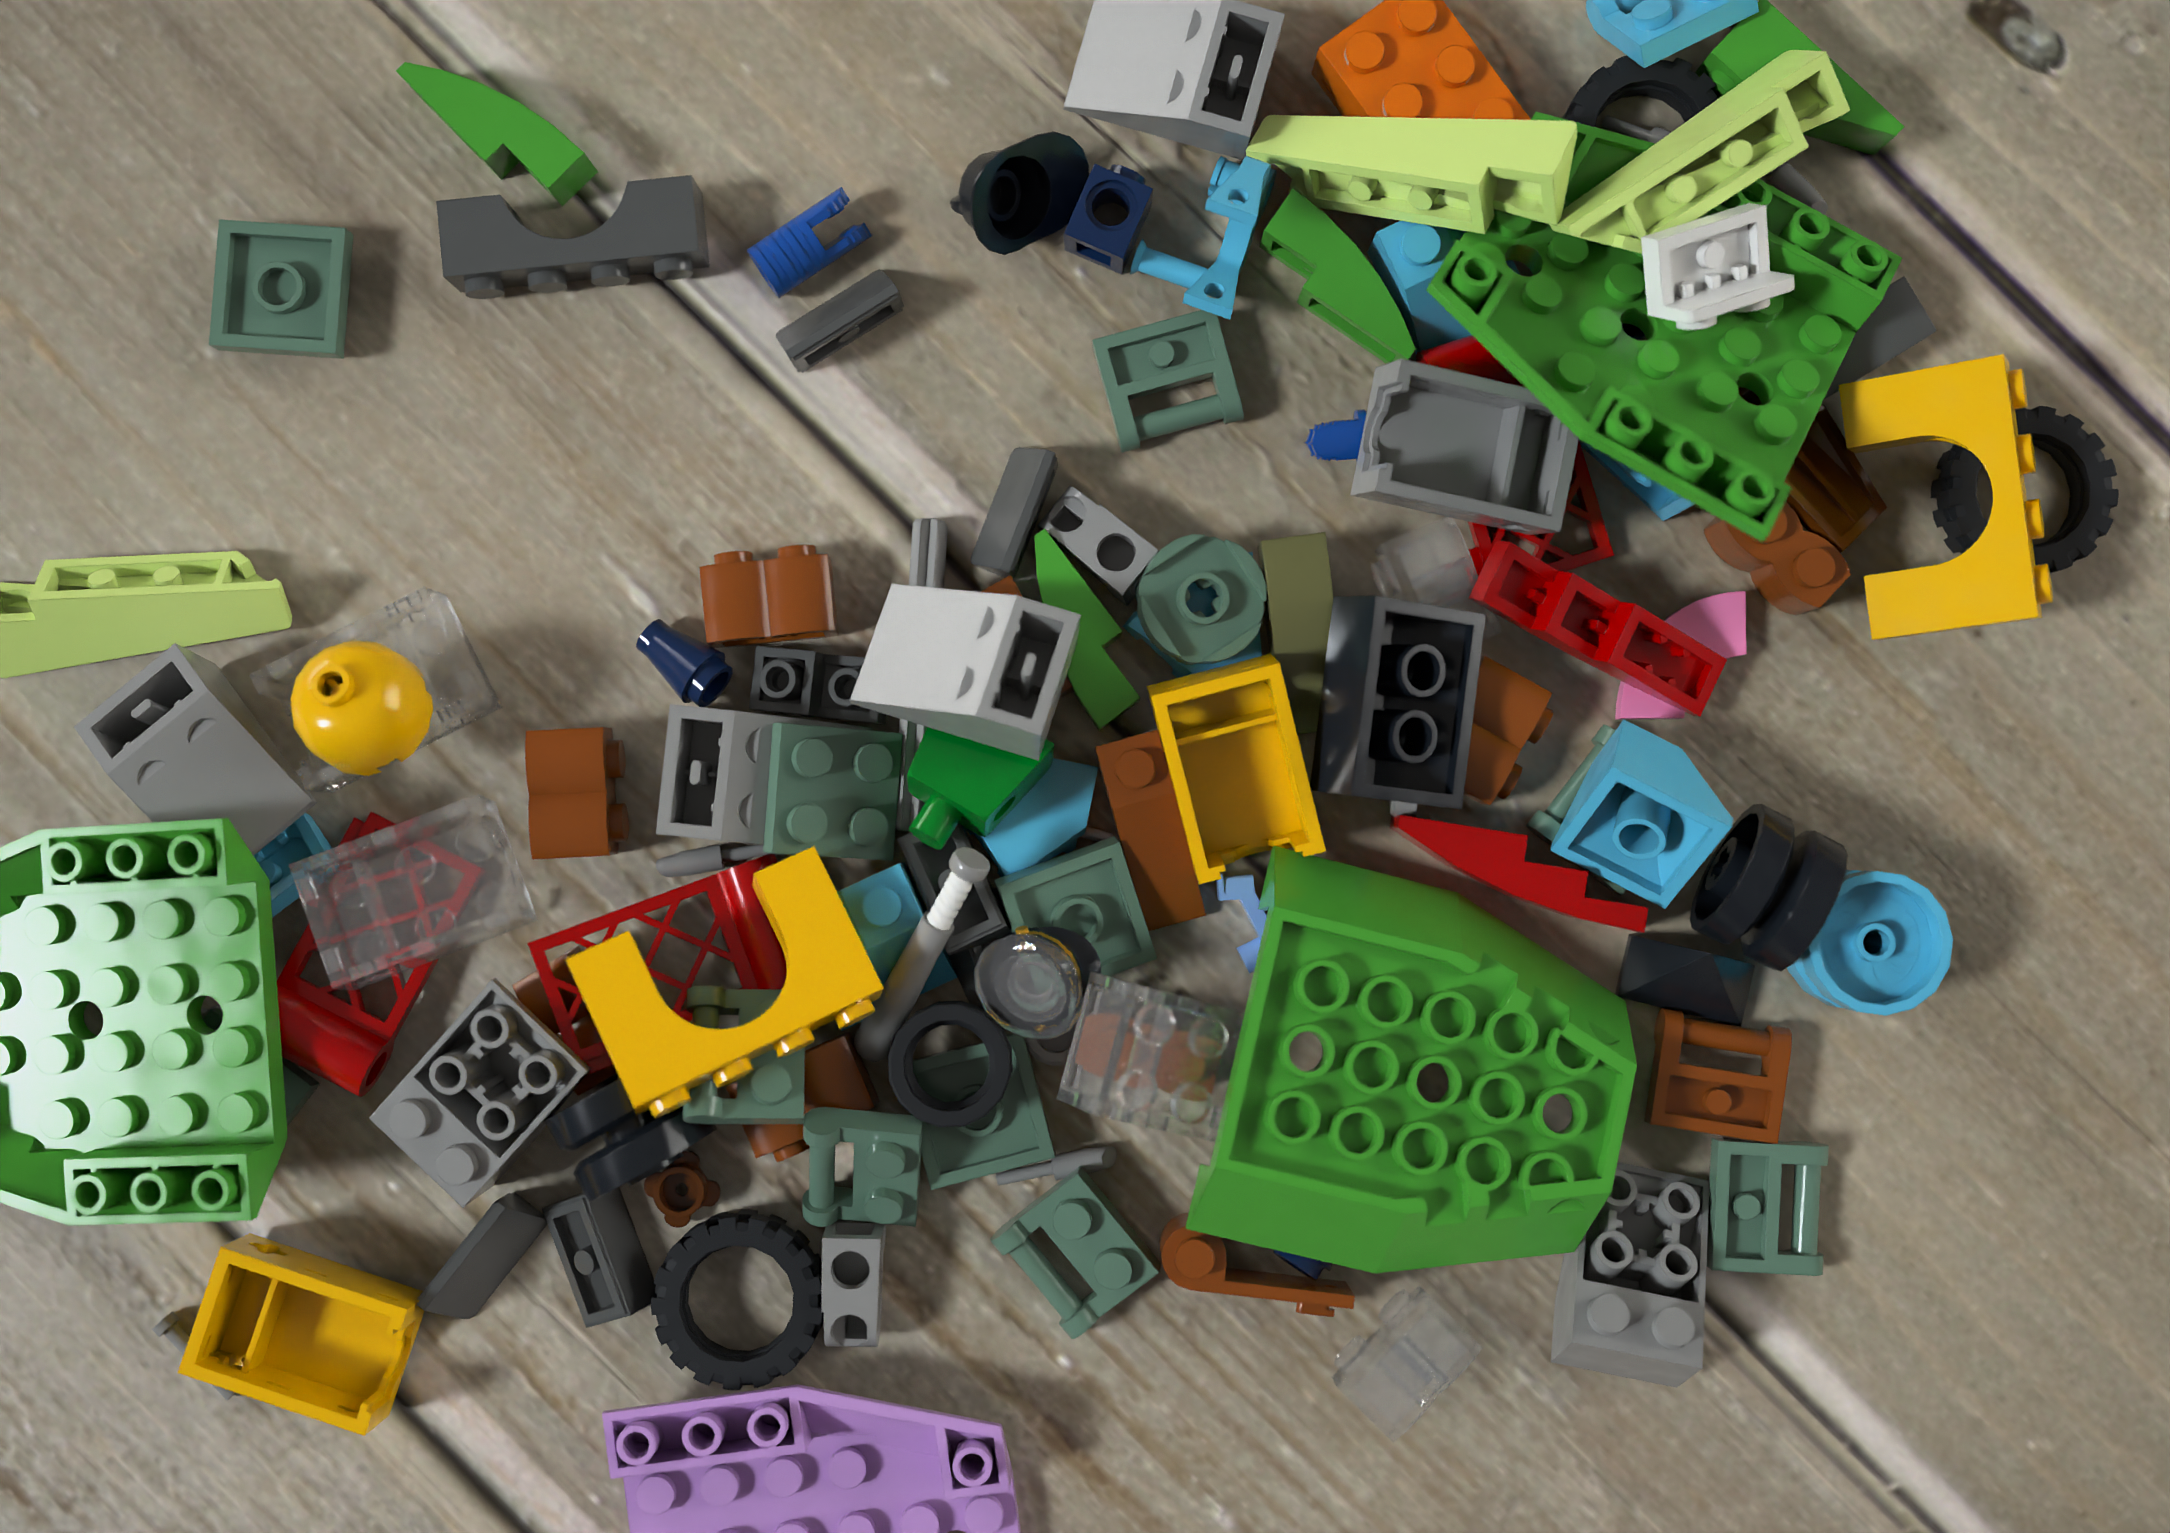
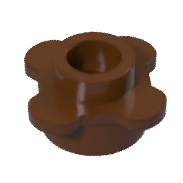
[644,1150,721,1228]

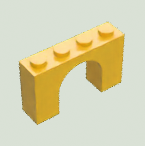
[1839,354,2053,640]
[566,846,884,1118]

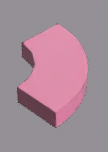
[1615,591,1747,720]

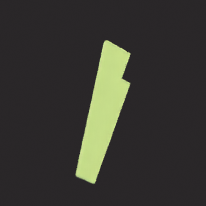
[1549,50,1850,254]
[1245,115,1577,234]
[0,551,292,678]

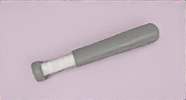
[853,847,990,1062]

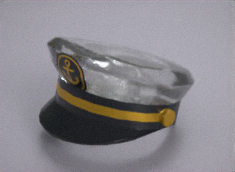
[974,926,1101,1039]

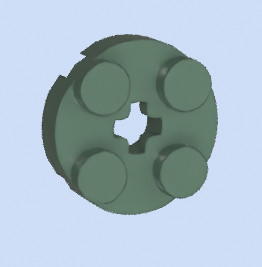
[1135,534,1267,665]

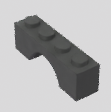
[436,175,710,299]

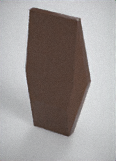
[1738,387,1888,553]

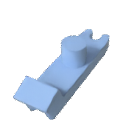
[1216,874,1267,974]

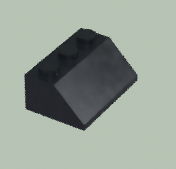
[1310,595,1486,809]

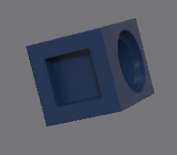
[1064,163,1153,275]

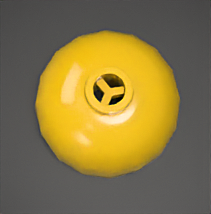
[291,640,433,776]

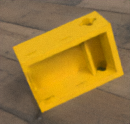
[1146,654,1326,884]
[177,1233,424,1436]

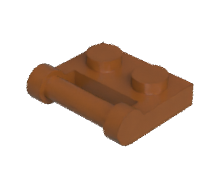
[1644,1008,1792,1144]

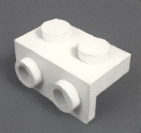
[1641,203,1795,330]

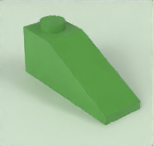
[1695,0,1905,155]

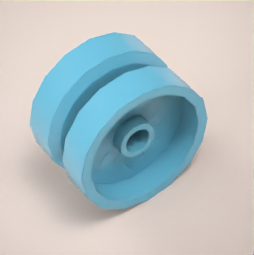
[1787,870,1953,1016]

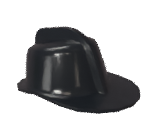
[950,131,1089,255]

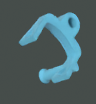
[1130,156,1277,320]

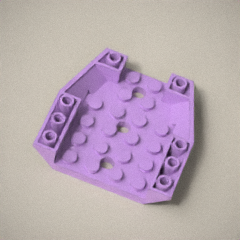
[602,1384,1021,1533]

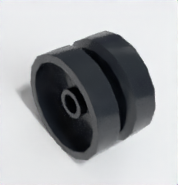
[1689,804,1848,971]
[545,1079,717,1202]

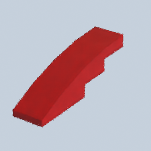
[1468,540,1727,717]
[1390,815,1649,933]

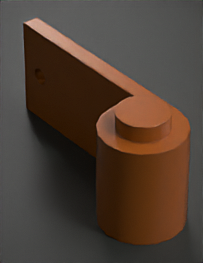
[1159,1213,1355,1317]

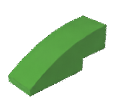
[396,62,598,206]
[1259,189,1416,364]
[1034,528,1141,732]

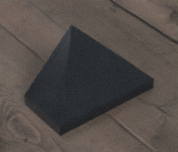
[1615,935,1755,1027]

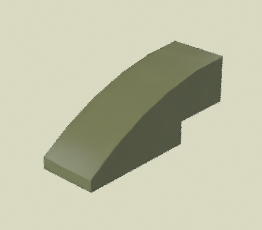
[1257,532,1334,735]

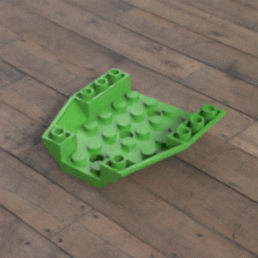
[1426,111,1902,542]
[0,818,288,1226]
[1185,846,1637,1273]

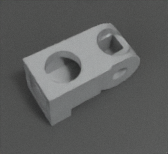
[1037,486,1159,606]
[821,1219,886,1347]

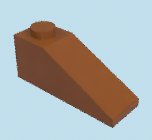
[1095,729,1206,931]

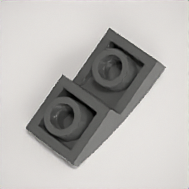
[1824,276,1937,399]
[749,646,886,724]

